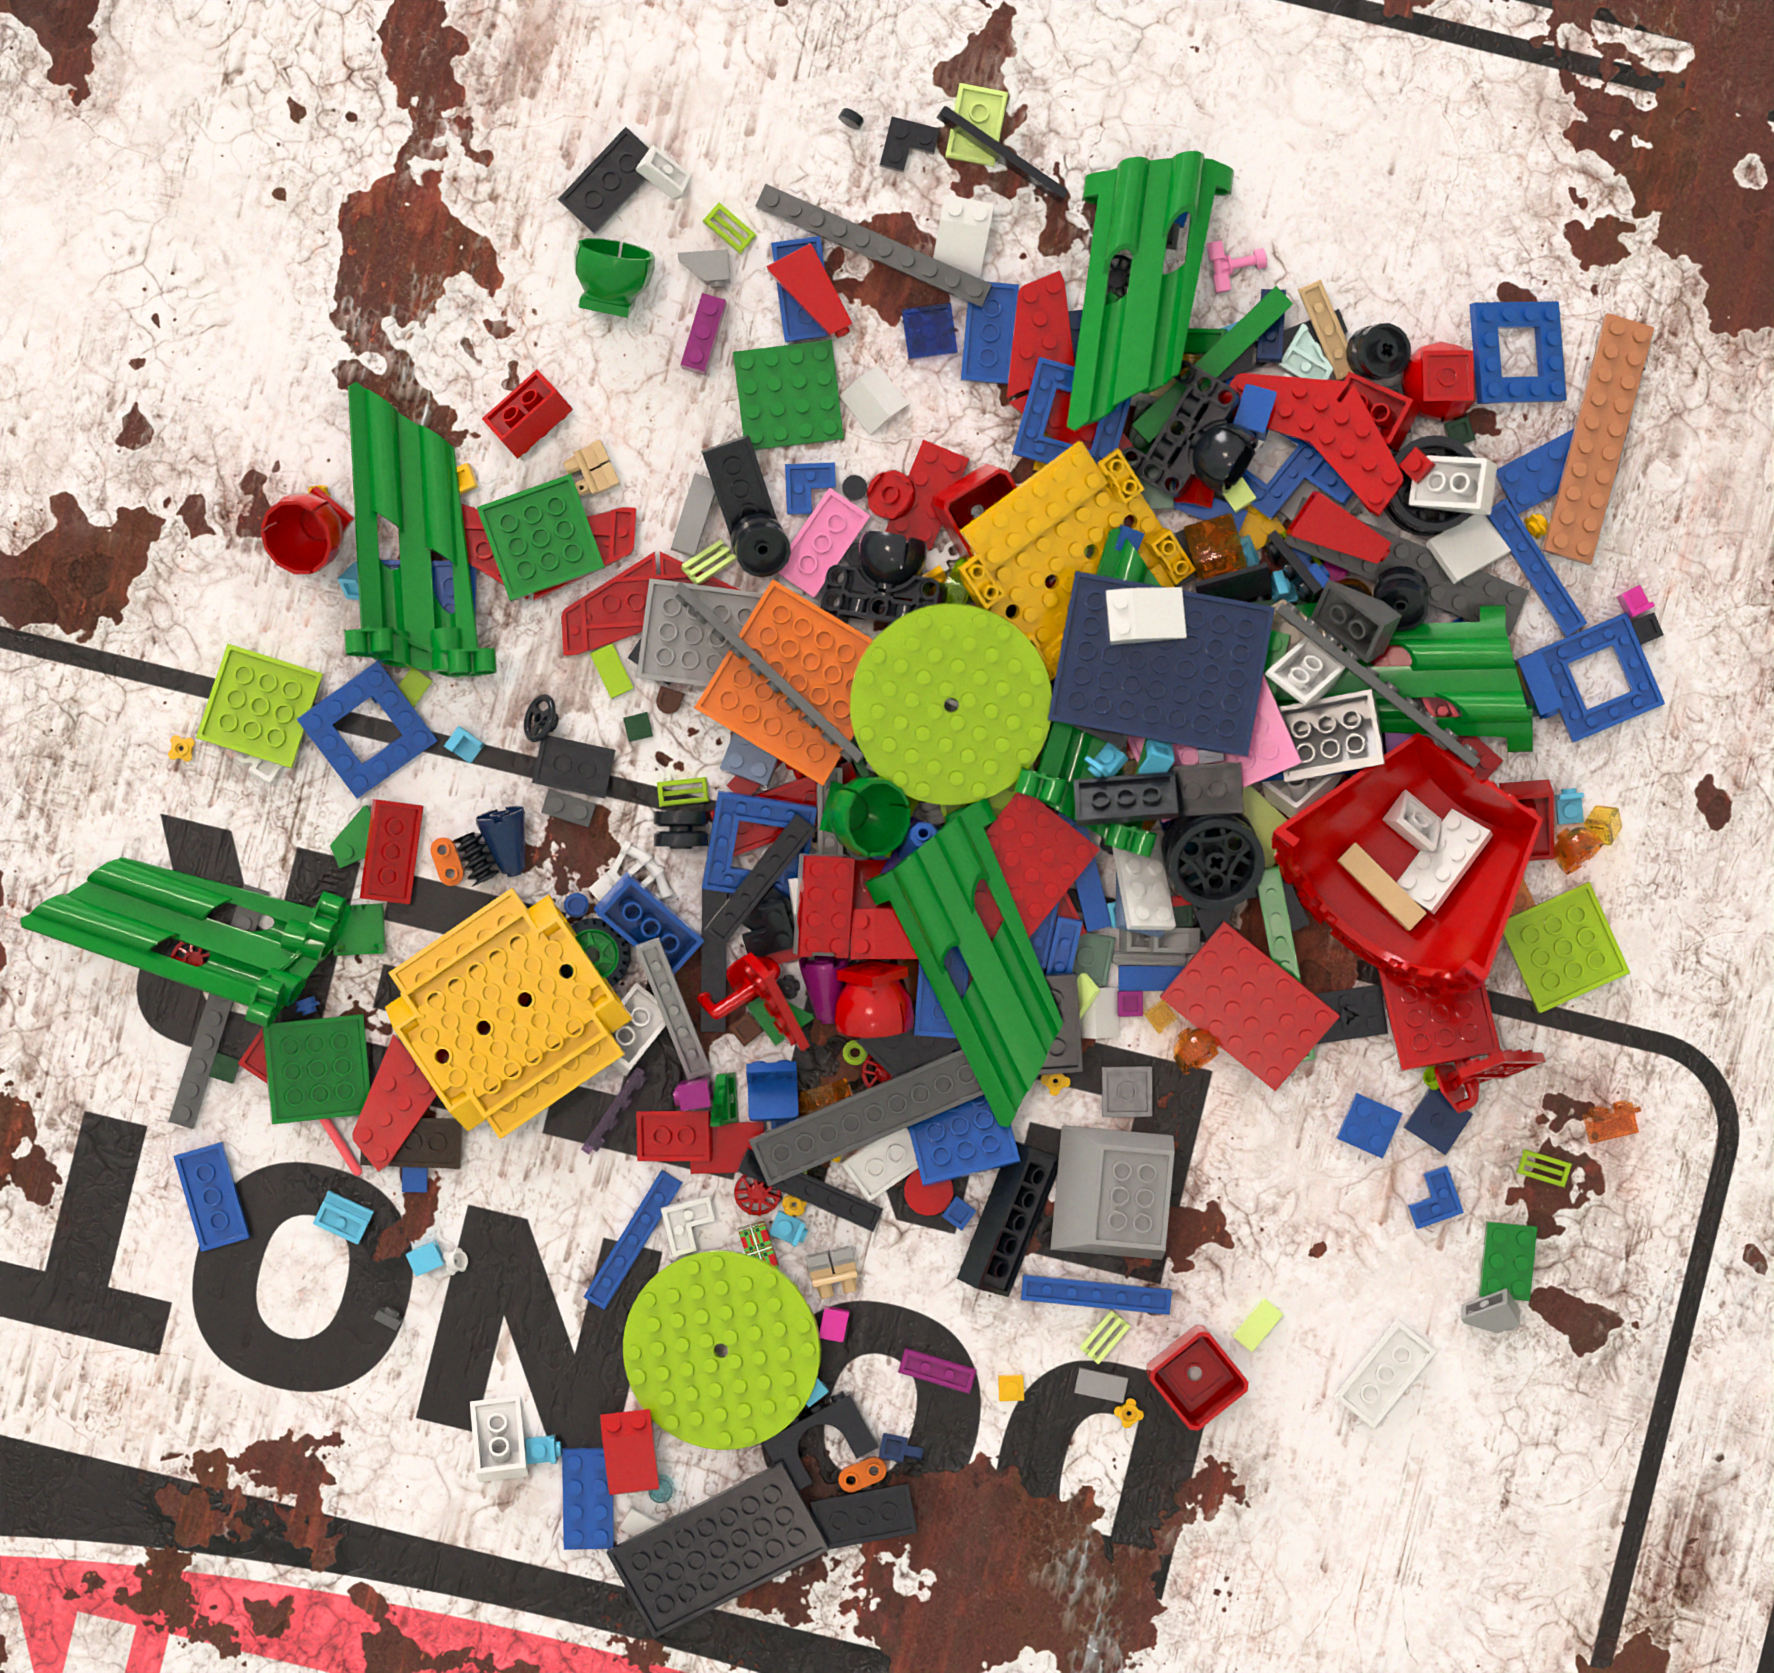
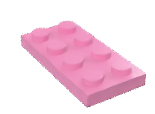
[777,488,871,598]

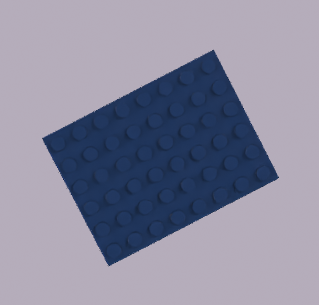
[1048,571,1275,757]

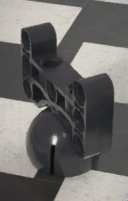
[1121,360,1258,498]
[820,531,948,624]

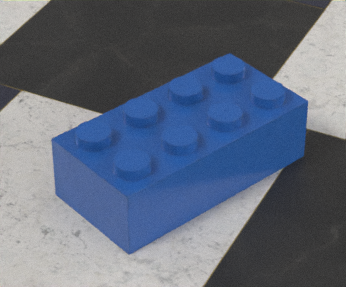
[594,871,704,974]

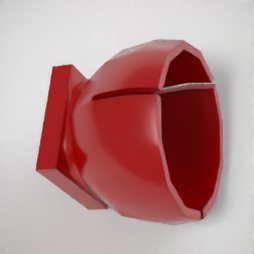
[1400,341,1477,422]
[261,486,355,575]
[834,960,914,1038]

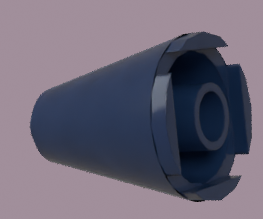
[476,806,526,877]

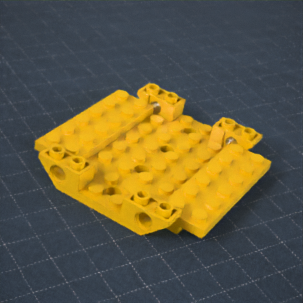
[958,441,1196,681]
[385,888,633,1139]

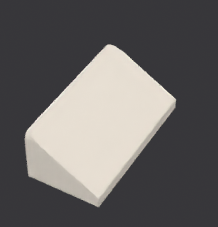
[636,145,691,199]
[619,1506,661,1536]

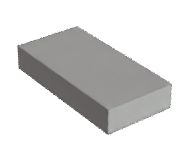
[1074,1367,1128,1403]

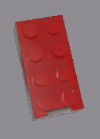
[793,853,855,958]

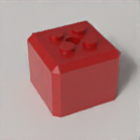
[931,464,1017,561]
[1146,1325,1249,1431]

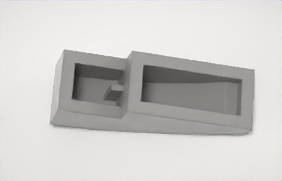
[671,473,716,557]
[1119,928,1200,953]

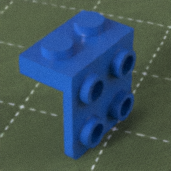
[746,1060,799,1122]

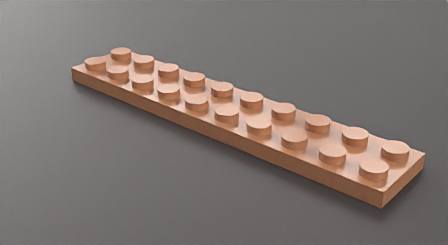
[1542,313,1654,565]

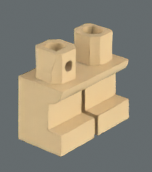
[563,439,621,497]

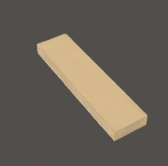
[1297,279,1355,381]
[1337,842,1426,931]

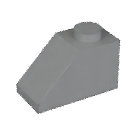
[678,249,731,288]
[1461,1288,1520,1333]

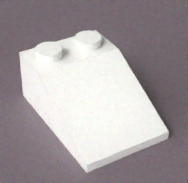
[933,195,994,278]
[1409,456,1497,515]
[1106,587,1187,645]
[1265,636,1345,706]
[1262,774,1344,818]
[609,983,666,1076]
[470,1395,529,1482]

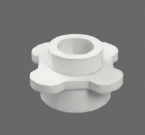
[443,1248,468,1275]

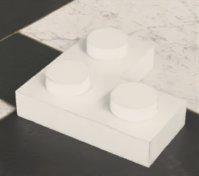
[660,1195,715,1257]

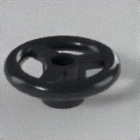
[524,694,559,742]

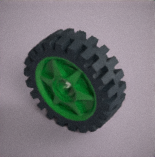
[560,918,631,987]

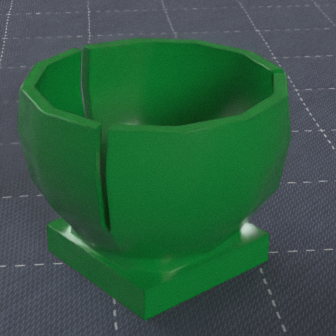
[574,238,655,318]
[819,777,911,857]

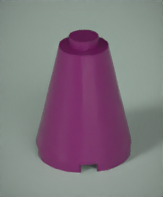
[799,956,849,1024]

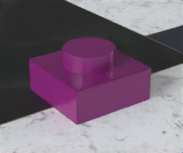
[1117,991,1143,1017]

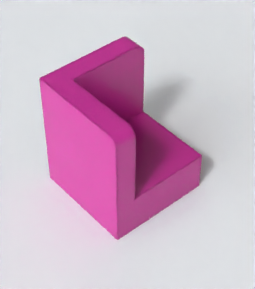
[1616,585,1655,618]
[819,1305,849,1342]

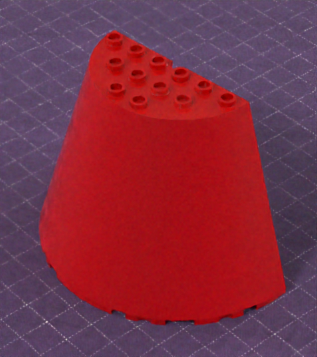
[1272,733,1543,995]

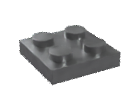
[1102,1066,1152,1117]

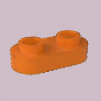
[430,837,464,886]
[839,1456,886,1492]

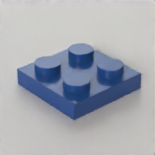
[1336,1093,1403,1159]

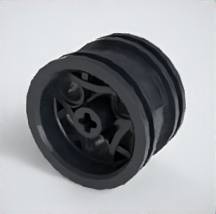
[1384,435,1476,536]
[1161,813,1265,910]

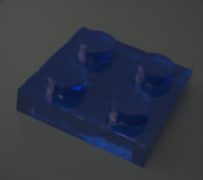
[901,303,958,360]

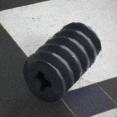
[452,832,499,887]

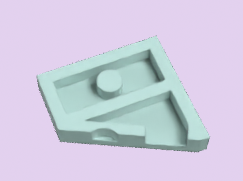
[1277,324,1333,380]

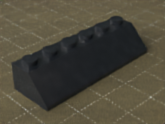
[957,1140,1059,1297]

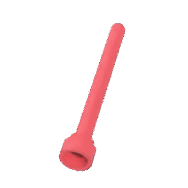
[319,1118,362,1176]

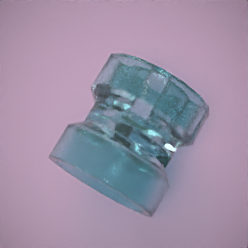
[648,1474,674,1503]

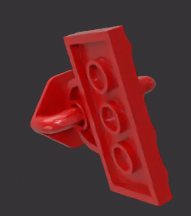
[697,952,810,1051]
[1434,1049,1546,1113]

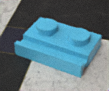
[313,1190,374,1245]

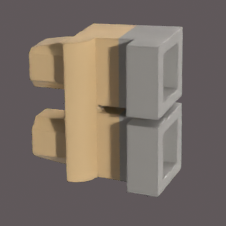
[806,1245,858,1299]

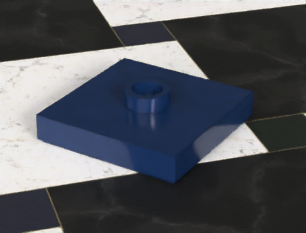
[1403,1088,1473,1155]

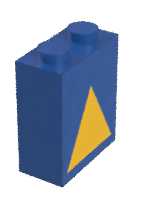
[1514,650,1564,720]

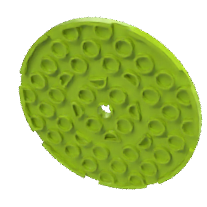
[850,603,1052,805]
[623,1250,821,1450]

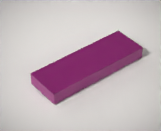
[898,1348,977,1394]

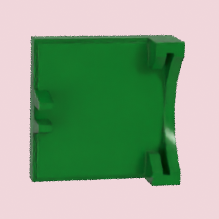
[333,903,386,956]

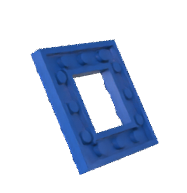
[1469,301,1567,404]
[1012,357,1132,466]
[1227,420,1321,521]
[1533,612,1665,743]
[296,660,438,799]
[701,790,817,896]

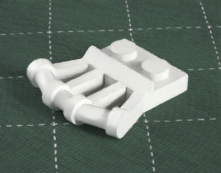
[588,840,674,901]

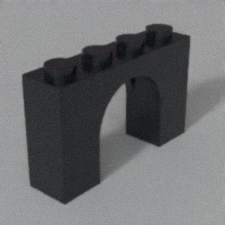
[1193,875,1310,941]
[762,1391,879,1490]

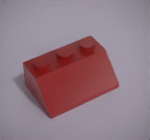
[482,370,573,459]

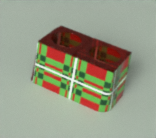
[738,1221,779,1268]

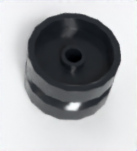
[1346,323,1411,381]
[730,513,791,577]
[1373,566,1429,631]
[654,811,708,849]

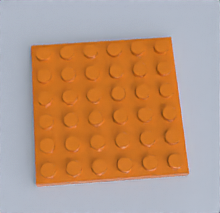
[694,579,873,786]

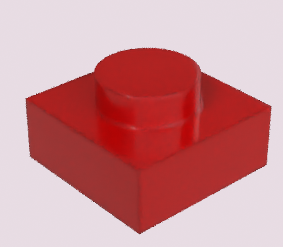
[1399,447,1436,484]

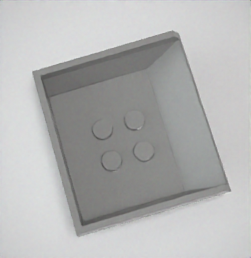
[1050,1125,1175,1260]

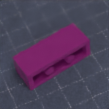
[680,293,727,376]
[673,1077,714,1111]

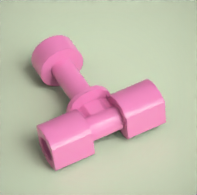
[1206,240,1267,294]

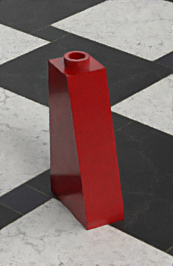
[766,243,853,339]
[1285,491,1392,564]

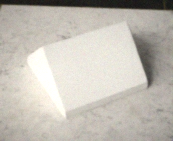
[839,365,909,435]
[1382,789,1442,852]
[1080,987,1119,1039]

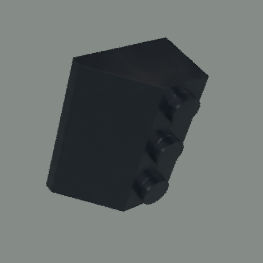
[1190,562,1272,602]

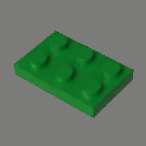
[1479,1221,1537,1301]

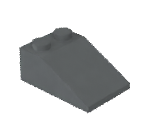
[1310,580,1402,663]

